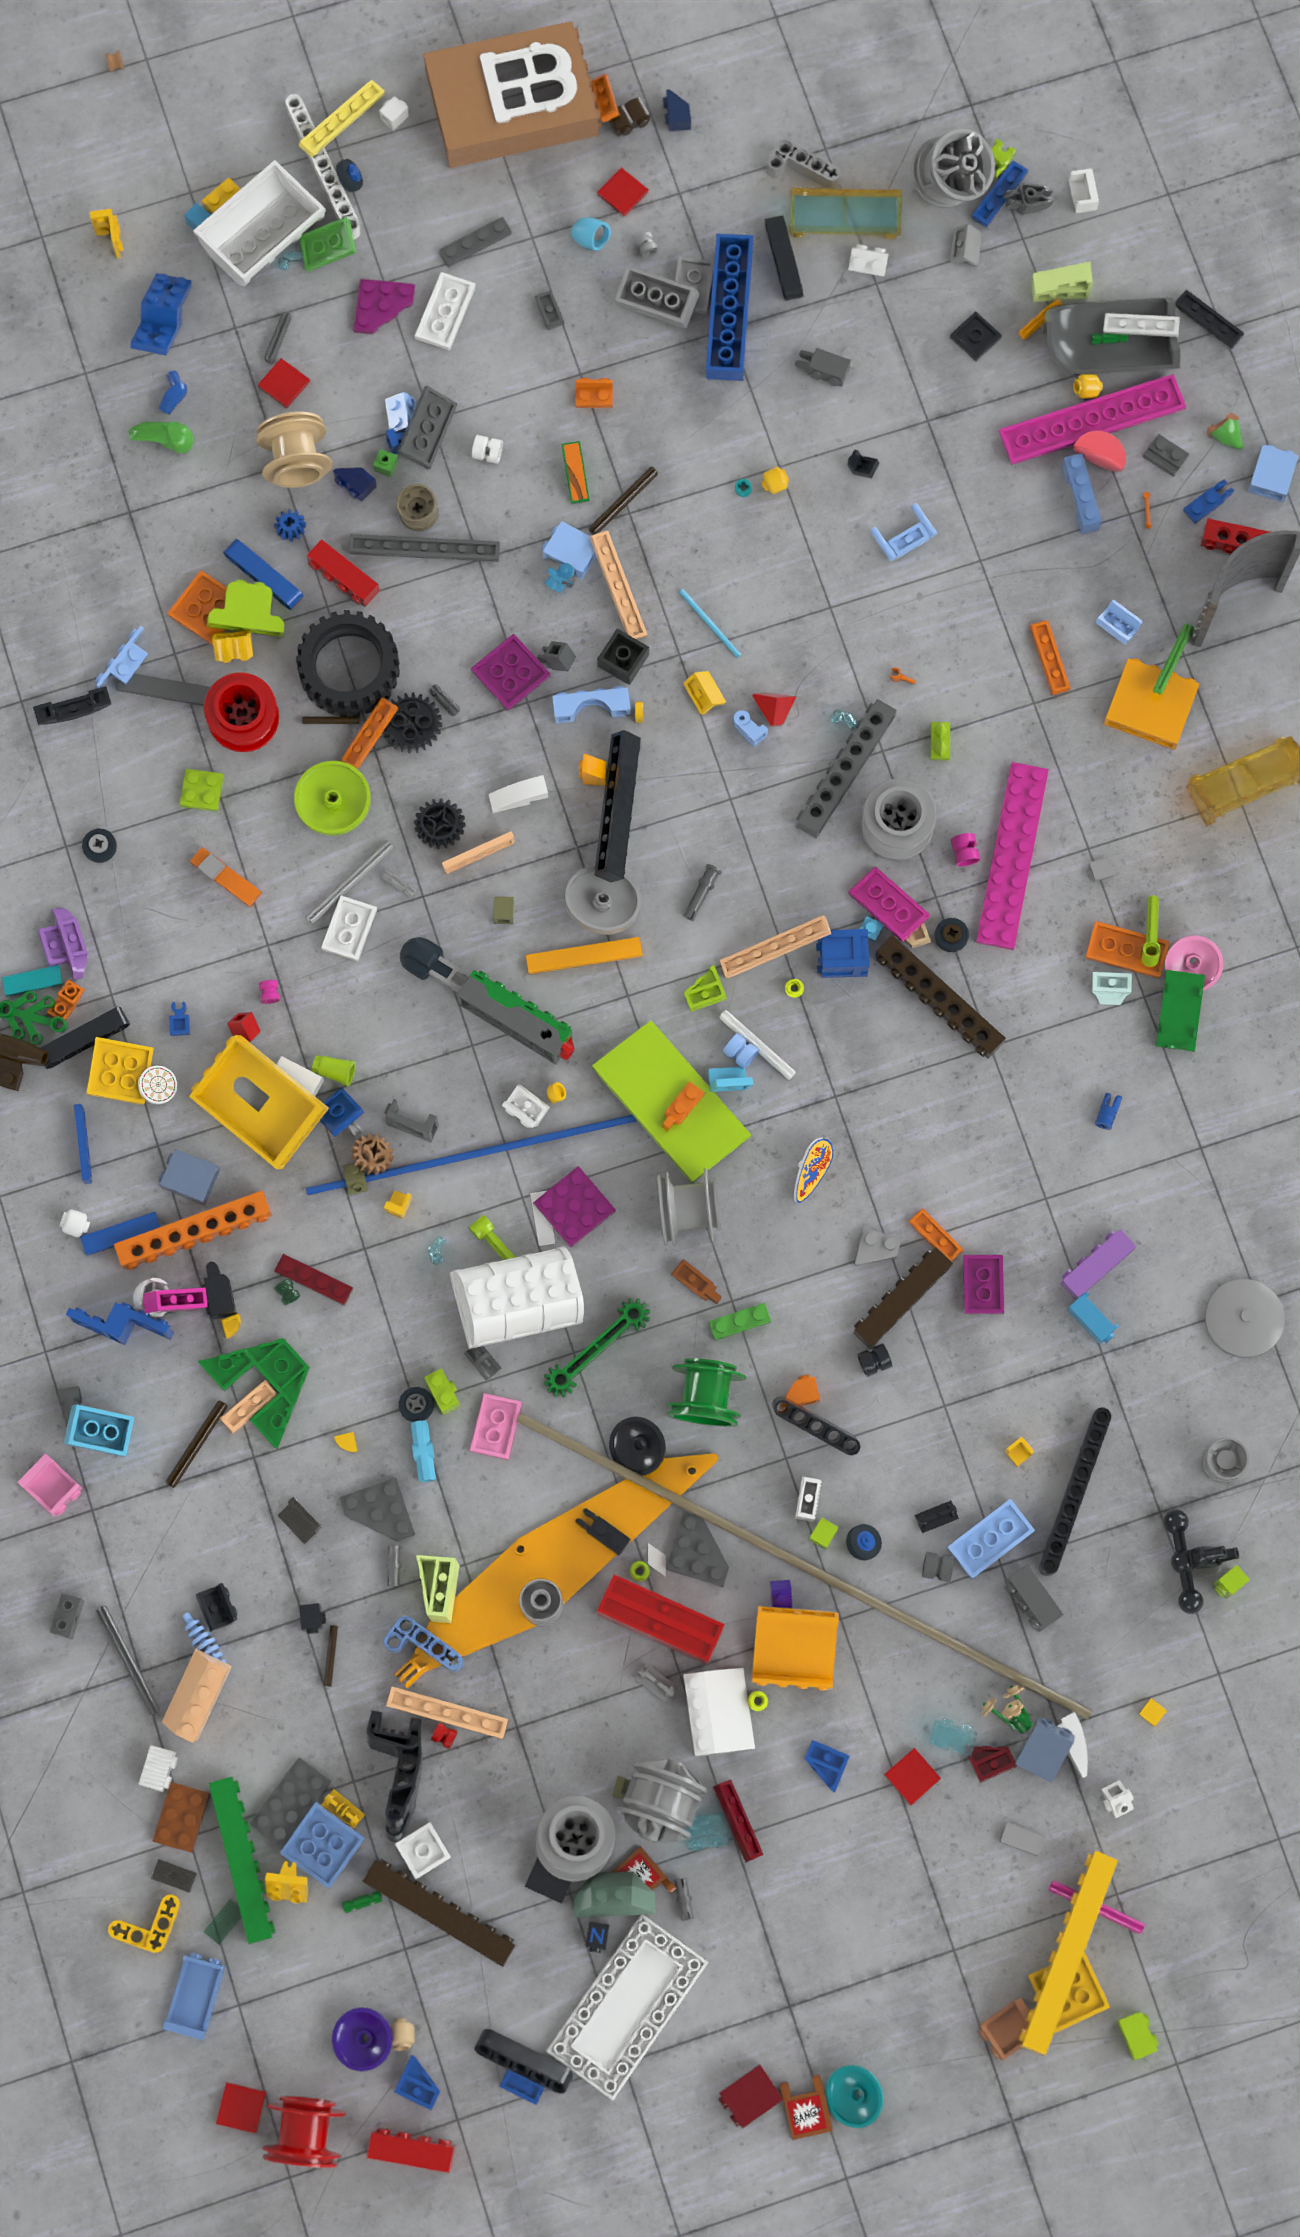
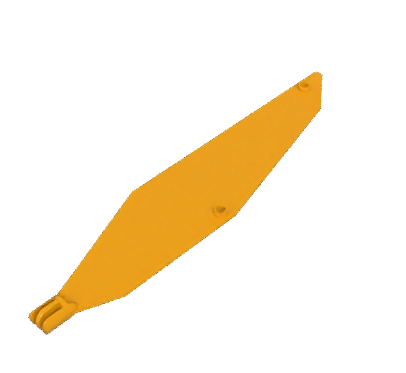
[393,1453,719,1689]

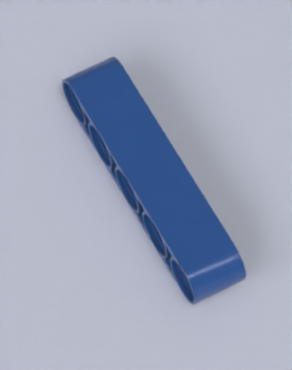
[223,539,304,610]

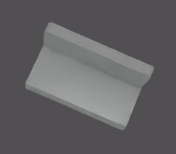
[950,224,982,267]

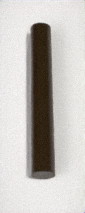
[302,716,360,724]
[324,1625,338,1687]

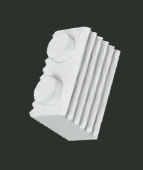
[795,1477,822,1522]
[139,1745,178,1792]

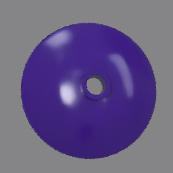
[332,2007,392,2072]

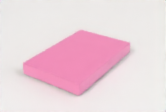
[470,1393,522,1460]

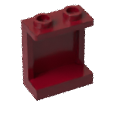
[718,2064,783,2129]

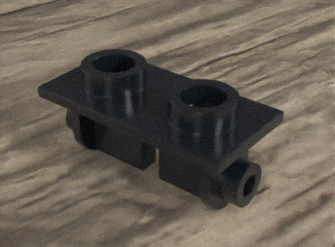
[914,1500,959,1533]

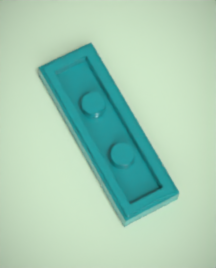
[2,965,63,997]

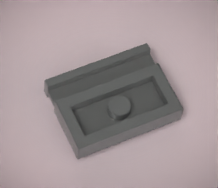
[1143,434,1189,477]

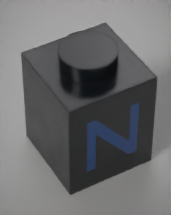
[585,1922,610,1953]

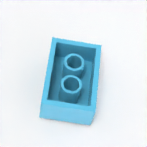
[63,1404,134,1457]

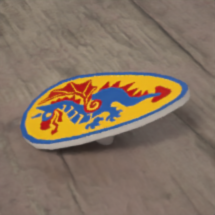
[794,1138,834,1203]

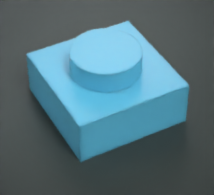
[860,916,884,942]

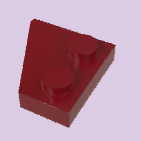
[963,1745,1017,1783]

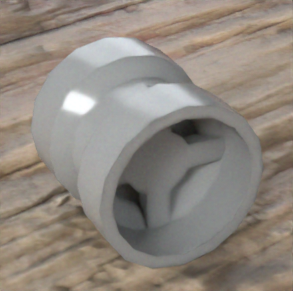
[635,232,659,258]

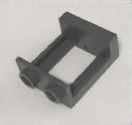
[384,1099,439,1143]

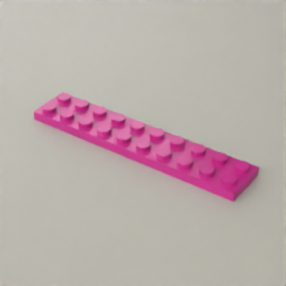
[999,374,1186,465]
[976,762,1049,950]

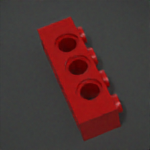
[1200,518,1270,554]

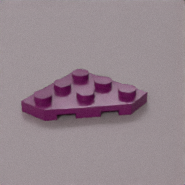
[354,279,415,334]

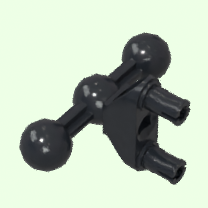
[1164,1509,1240,1614]

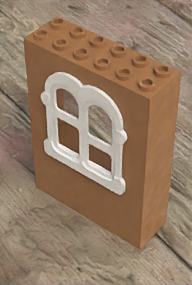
[423,21,601,168]

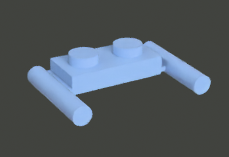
[870,503,937,562]

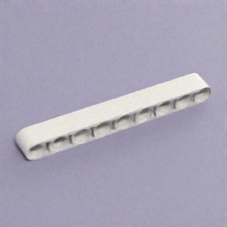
[286,94,361,239]

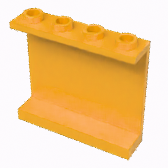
[1103,658,1200,750]
[752,1606,839,1691]

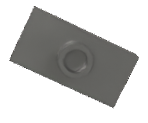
[534,290,565,331]

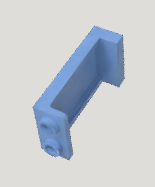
[163,1952,225,2040]

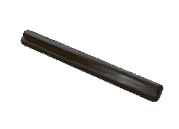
[589,467,658,535]
[166,1400,227,1488]

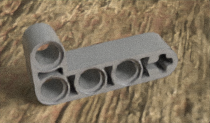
[767,140,841,189]

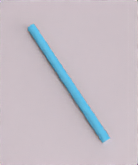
[679,589,741,658]

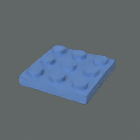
[280,1802,366,1889]

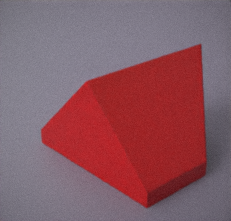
[752,693,797,727]

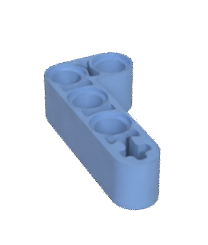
[384,1616,464,1673]

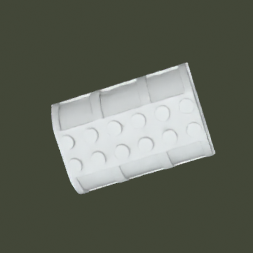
[193,160,326,286]
[449,1246,584,1349]

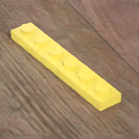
[299,80,385,158]

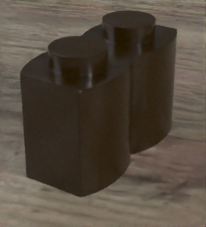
[609,97,650,136]

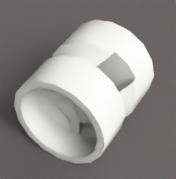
[472,435,503,464]

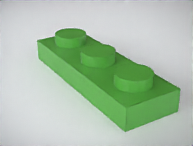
[709,1303,771,1341]

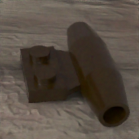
[0,1033,49,1091]

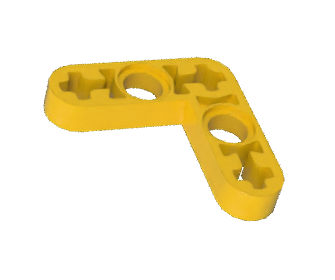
[108,1894,181,1953]

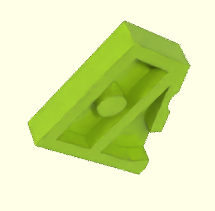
[684,965,727,1012]

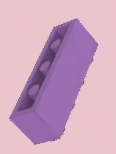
[1060,1229,1136,1300]

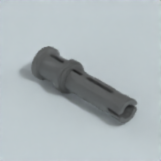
[683,864,722,921]

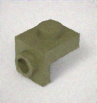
[343,1163,368,1195]

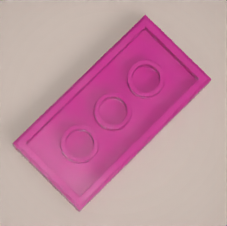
[848,866,930,942]

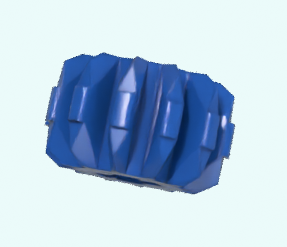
[274,509,306,542]

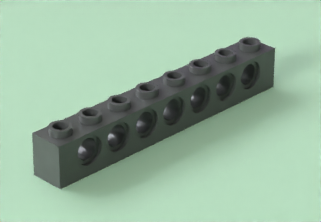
[796,699,897,839]

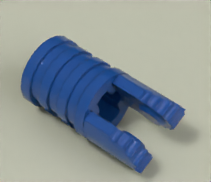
[1095,1093,1122,1130]

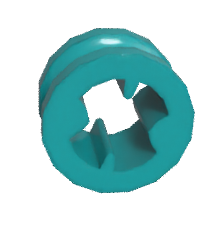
[735,479,752,497]

